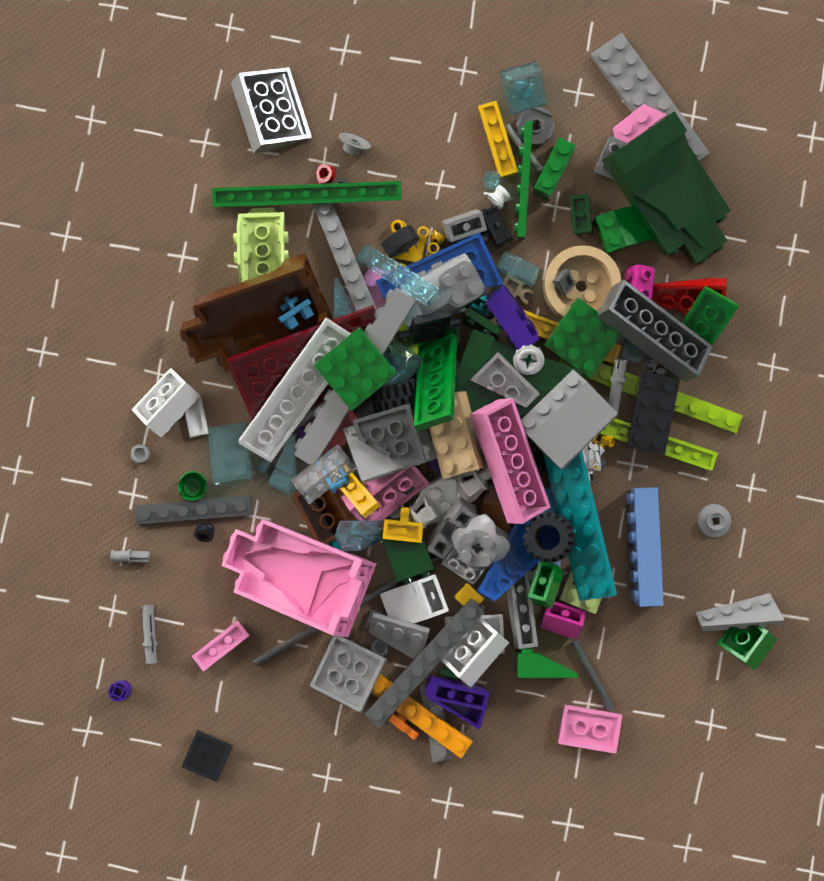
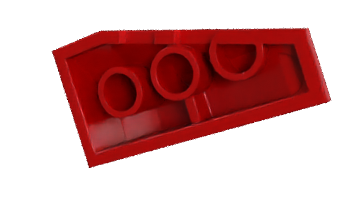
[651,278,728,315]

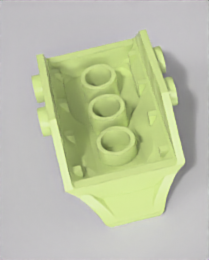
[233,208,289,283]

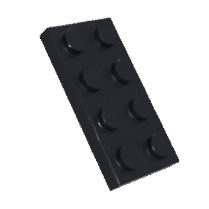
[626,371,680,455]

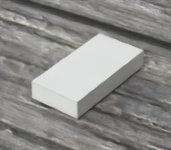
[185,396,209,438]

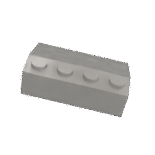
[231,67,312,154]
[521,370,618,470]
[343,407,437,484]

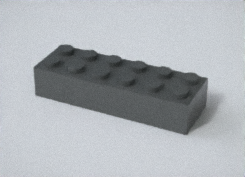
[597,280,713,383]

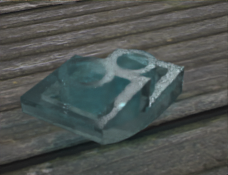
[496,252,541,286]

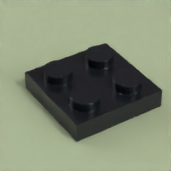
[181,730,233,782]

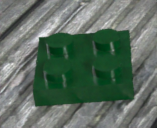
[463,308,501,339]

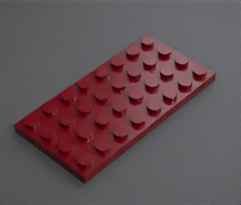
[227,305,400,420]

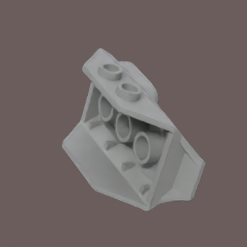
[401,253,486,328]

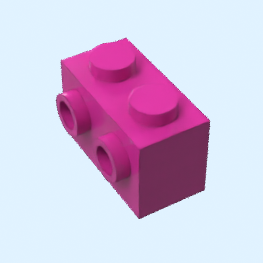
[540,601,586,640]

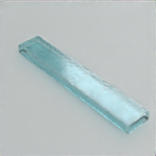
[355,244,442,307]

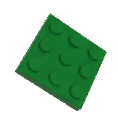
[543,297,622,378]
[314,327,397,411]

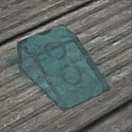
[208,422,254,484]

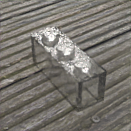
[291,444,356,504]

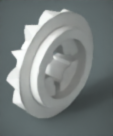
[513,344,544,375]

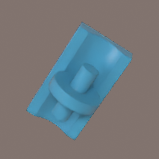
[278,296,314,330]

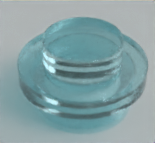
[483,171,500,190]

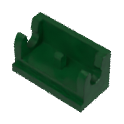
[569,194,594,237]

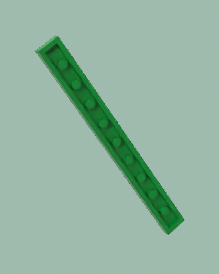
[212,181,402,208]

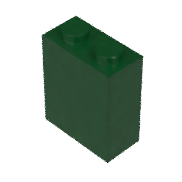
[382,537,435,586]

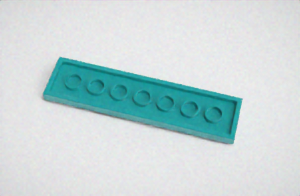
[543,451,617,601]

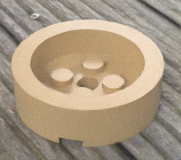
[543,246,621,319]

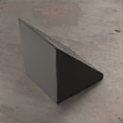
[256,459,277,478]

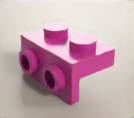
[624,264,655,299]

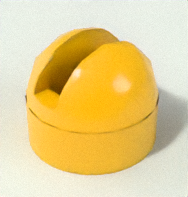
[430,230,447,246]

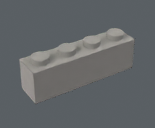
[506,572,538,649]

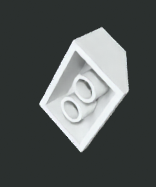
[132,368,200,438]
[441,617,509,687]

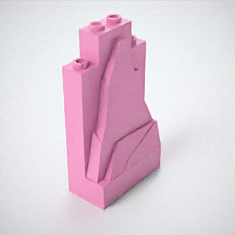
[221,519,376,637]

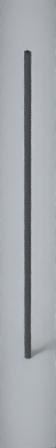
[253,458,607,666]

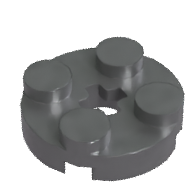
[516,107,555,146]

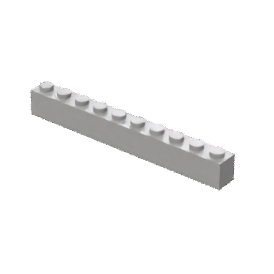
[294,288,417,467]

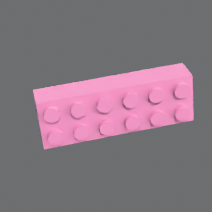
[470,398,551,524]

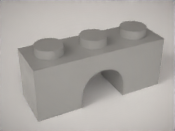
[426,496,477,559]

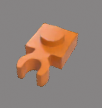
[388,713,419,741]

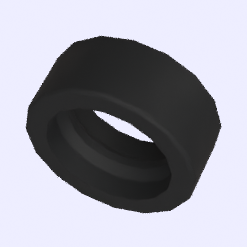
[381,225,419,258]

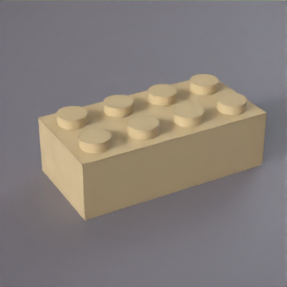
[429,391,486,479]

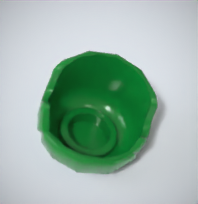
[178,471,207,502]

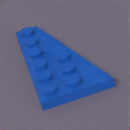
[375,232,504,299]
[477,517,560,602]

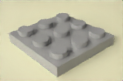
[310,636,387,713]

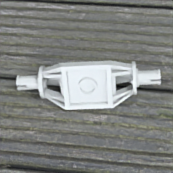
[409,467,492,529]

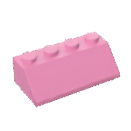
[341,466,430,531]

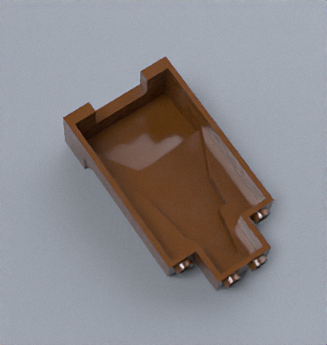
[179,253,333,372]

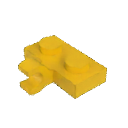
[383,507,424,543]

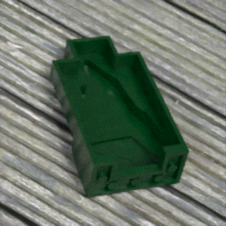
[602,111,731,264]
[455,330,585,420]

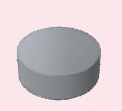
[130,444,151,464]

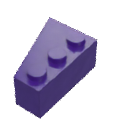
[485,284,539,350]
[424,675,490,730]

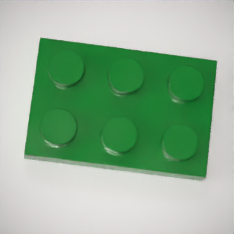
[681,286,739,346]

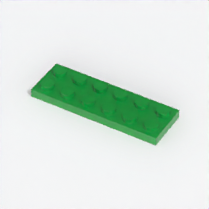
[414,333,457,431]

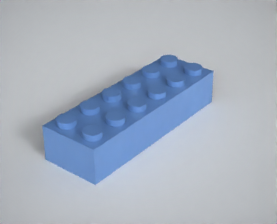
[625,487,664,607]

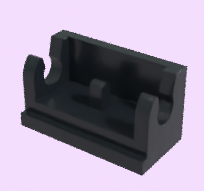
[480,204,513,248]

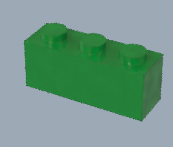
[532,137,576,201]

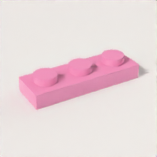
[192,620,250,672]

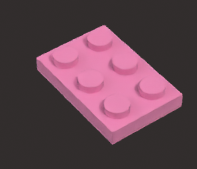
[558,704,622,754]

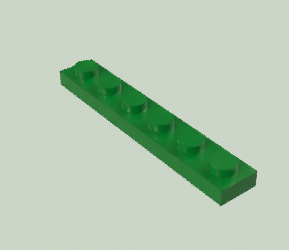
[514,121,533,239]

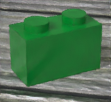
[527,561,564,609]

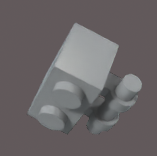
[441,209,488,243]

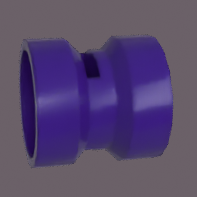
[108,680,132,702]

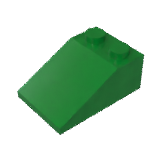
[593,206,653,255]
[515,648,578,678]

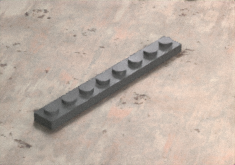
[365,599,485,728]

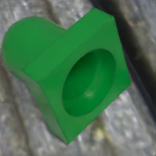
[439,664,456,679]

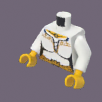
[582,435,616,483]

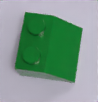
[717,625,777,671]

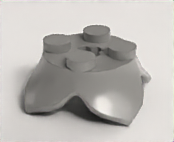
[452,514,511,570]

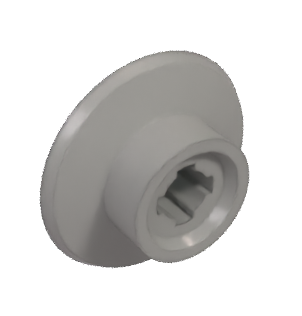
[339,133,371,156]
[697,504,731,538]

